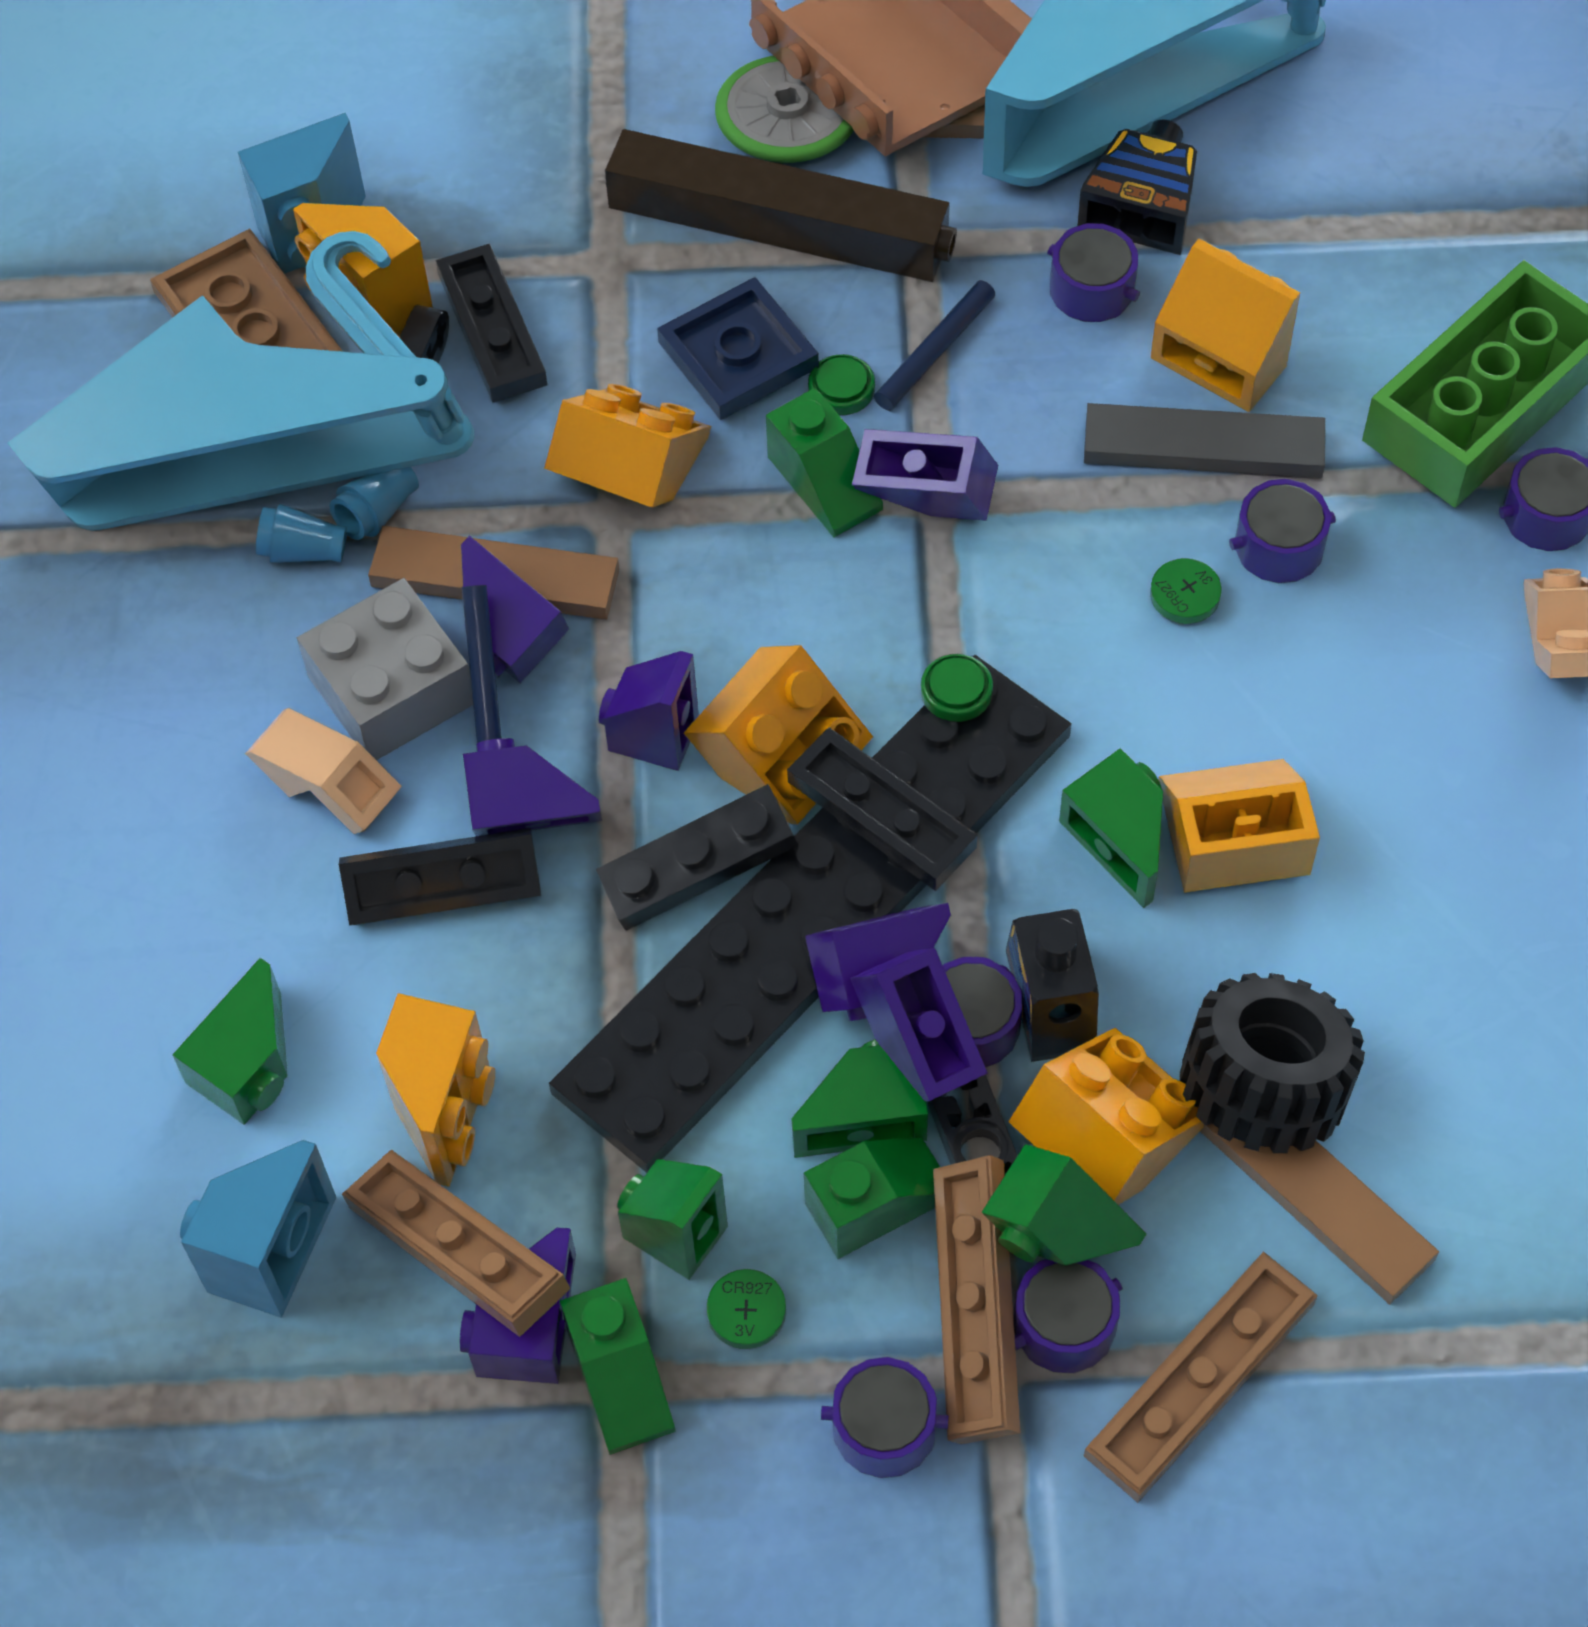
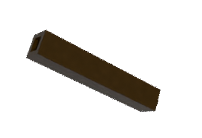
[605,129,957,282]

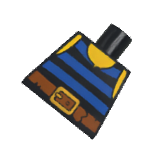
[1077,119,1197,255]
[1006,909,1099,1062]

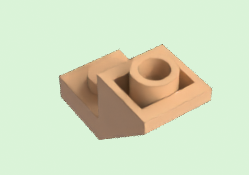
[1524,568,1588,678]
[245,708,402,834]

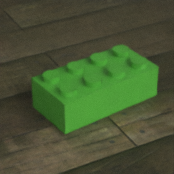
[1362,260,1588,508]

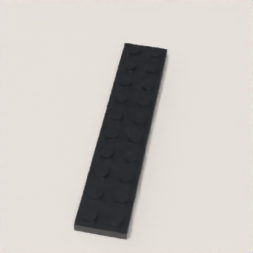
[549,655,1072,1173]

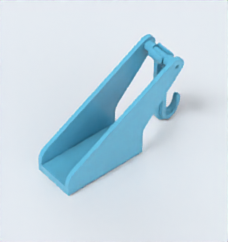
[982,0,1326,187]
[7,231,475,531]

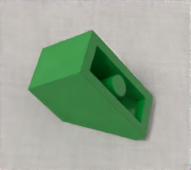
[766,387,883,538]
[1059,748,1163,908]
[172,958,288,1125]
[791,1039,928,1158]
[803,1138,940,1259]
[981,1144,1147,1265]
[617,1159,728,1280]
[559,1278,676,1455]

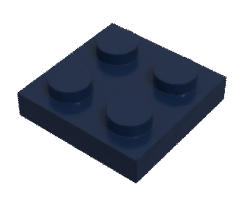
[657,277,819,421]

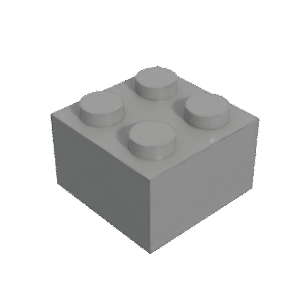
[296,578,473,760]

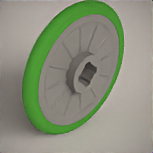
[715,56,854,163]

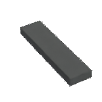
[1084,403,1325,478]

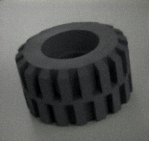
[1180,973,1365,1153]

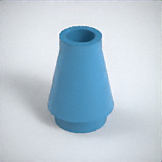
[330,467,419,540]
[256,503,347,563]

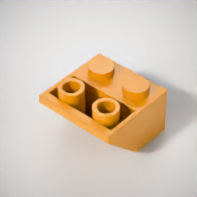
[293,203,433,337]
[1150,238,1301,412]
[544,384,712,508]
[684,645,873,825]
[1158,759,1320,893]
[376,993,495,1187]
[1008,1028,1204,1205]

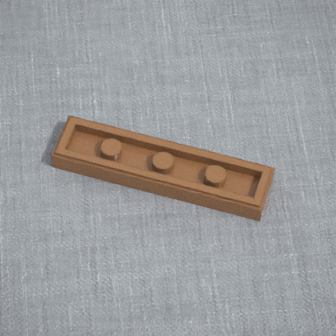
[368,526,620,620]
[1200,1124,1439,1305]
[342,1150,570,1337]
[933,1155,1021,1444]
[1084,1251,1318,1503]

